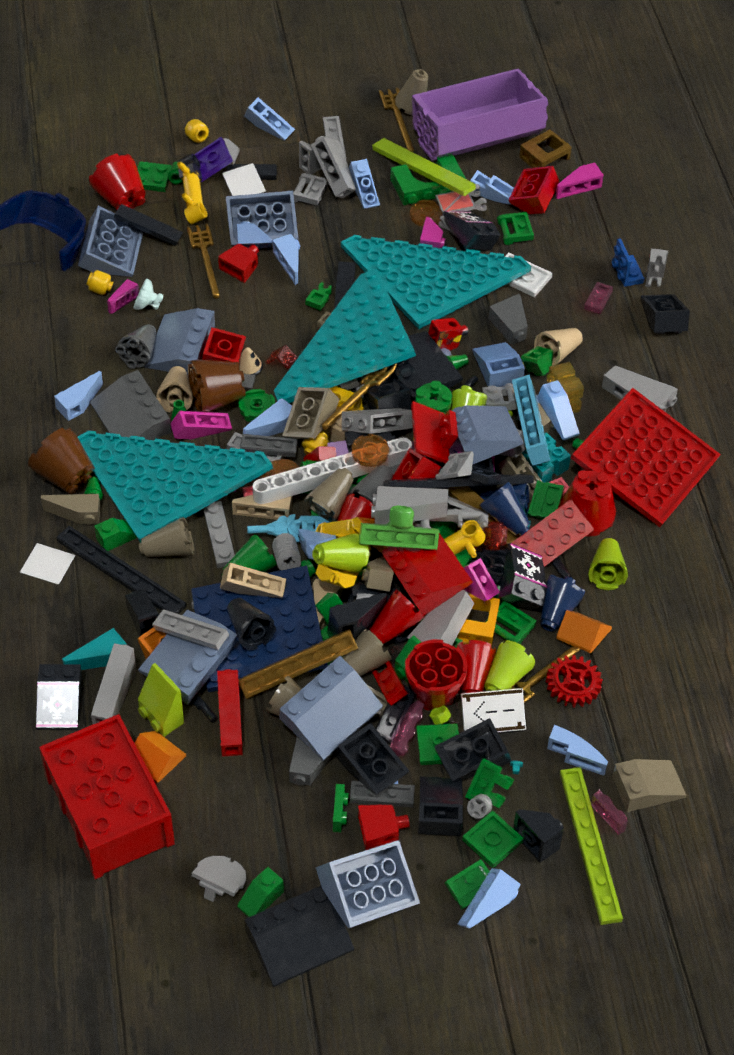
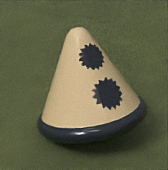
[238,347,263,376]

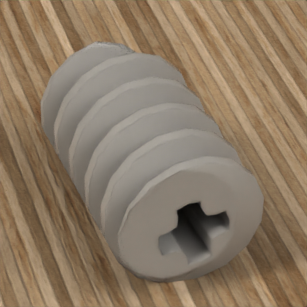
[272,533,301,570]

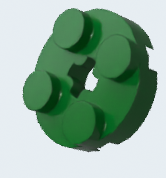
[416,381,452,413]
[239,389,275,422]

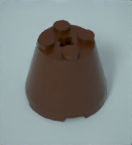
[188,359,245,412]
[28,427,95,495]

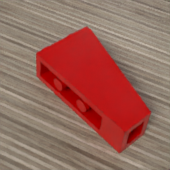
[217,669,243,757]

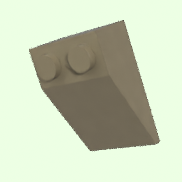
[282,387,339,440]
[612,759,687,812]

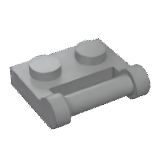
[293,173,329,205]
[482,383,518,410]

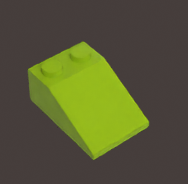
[138,663,184,737]

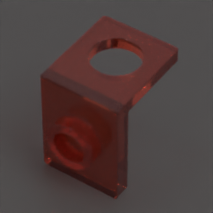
[266,345,298,371]

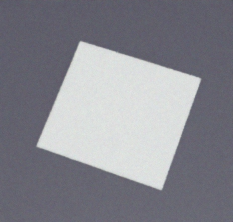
[222,163,266,196]
[20,543,75,584]

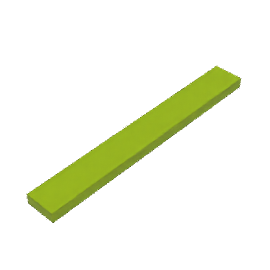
[372,138,476,196]
[560,767,623,925]

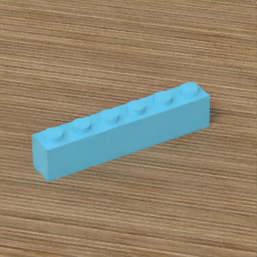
[512,375,550,466]

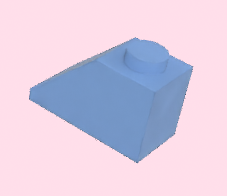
[237,222,272,248]

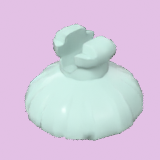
[133,279,163,310]

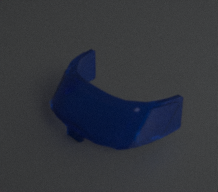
[0,190,86,271]

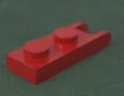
[372,661,408,705]

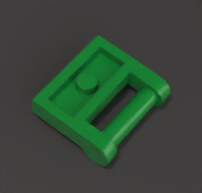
[497,212,534,245]
[486,601,537,644]

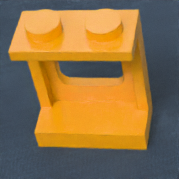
[456,593,500,648]

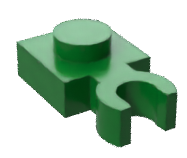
[305,282,332,310]

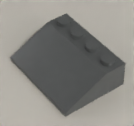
[90,370,171,440]

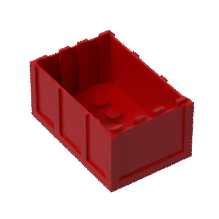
[39,714,175,879]

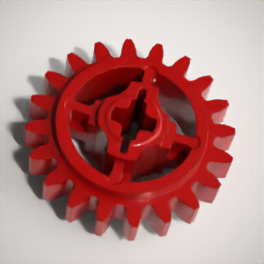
[545,655,603,708]

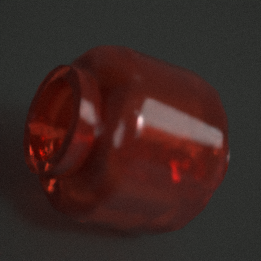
[483,521,508,550]

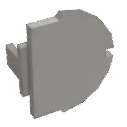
[192,856,246,902]

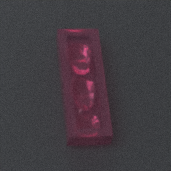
[391,700,424,757]

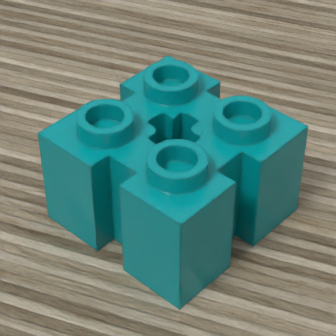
[522,432,571,483]

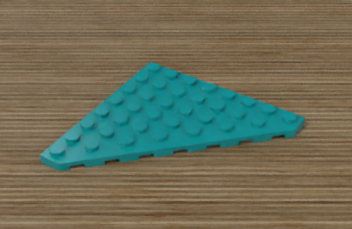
[341,235,532,329]
[274,268,416,403]
[78,431,273,543]

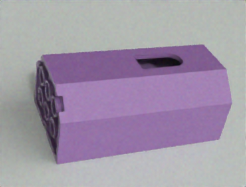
[412,69,548,161]

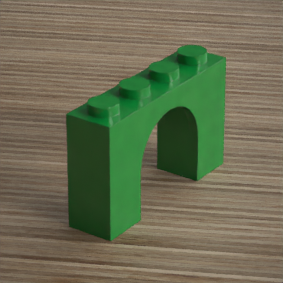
[390,154,466,206]

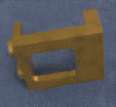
[519,130,571,168]

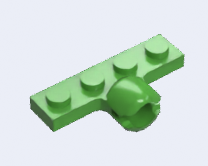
[358,505,440,550]

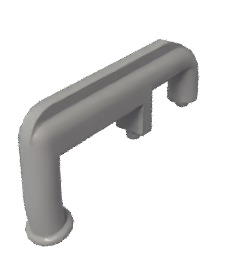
[420,509,488,528]

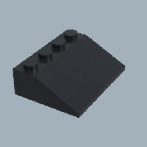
[388,331,463,402]
[245,886,354,987]

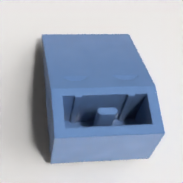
[472,342,525,387]

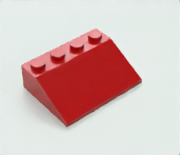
[381,533,474,616]

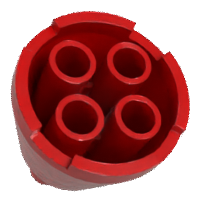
[89,154,146,210]
[559,470,616,537]
[405,639,467,710]

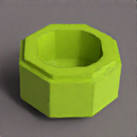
[429,706,451,725]

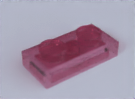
[584,282,613,314]
[591,790,628,835]

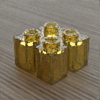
[547,362,584,413]

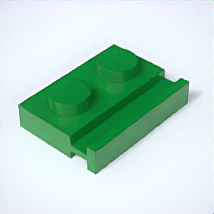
[528,480,564,520]
[445,859,489,910]

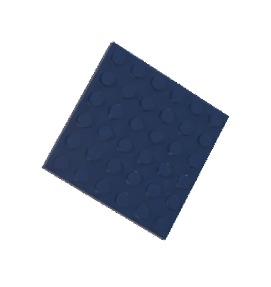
[191,565,328,693]

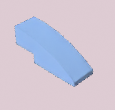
[470,170,514,204]
[547,725,608,776]

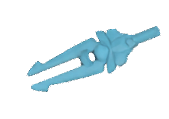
[247,514,338,542]

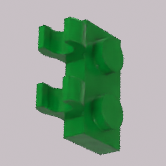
[465,759,514,808]

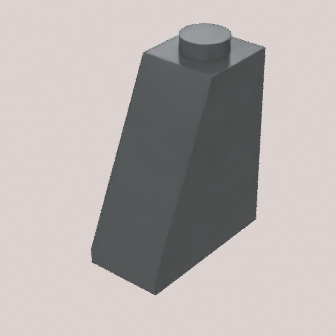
[488,294,528,345]
[289,736,337,786]

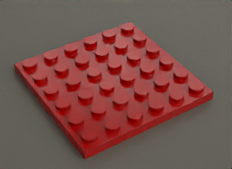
[571,388,721,527]

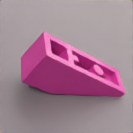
[556,163,603,199]
[170,411,232,439]

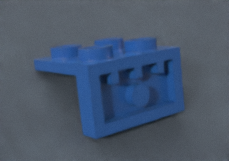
[612,238,644,287]

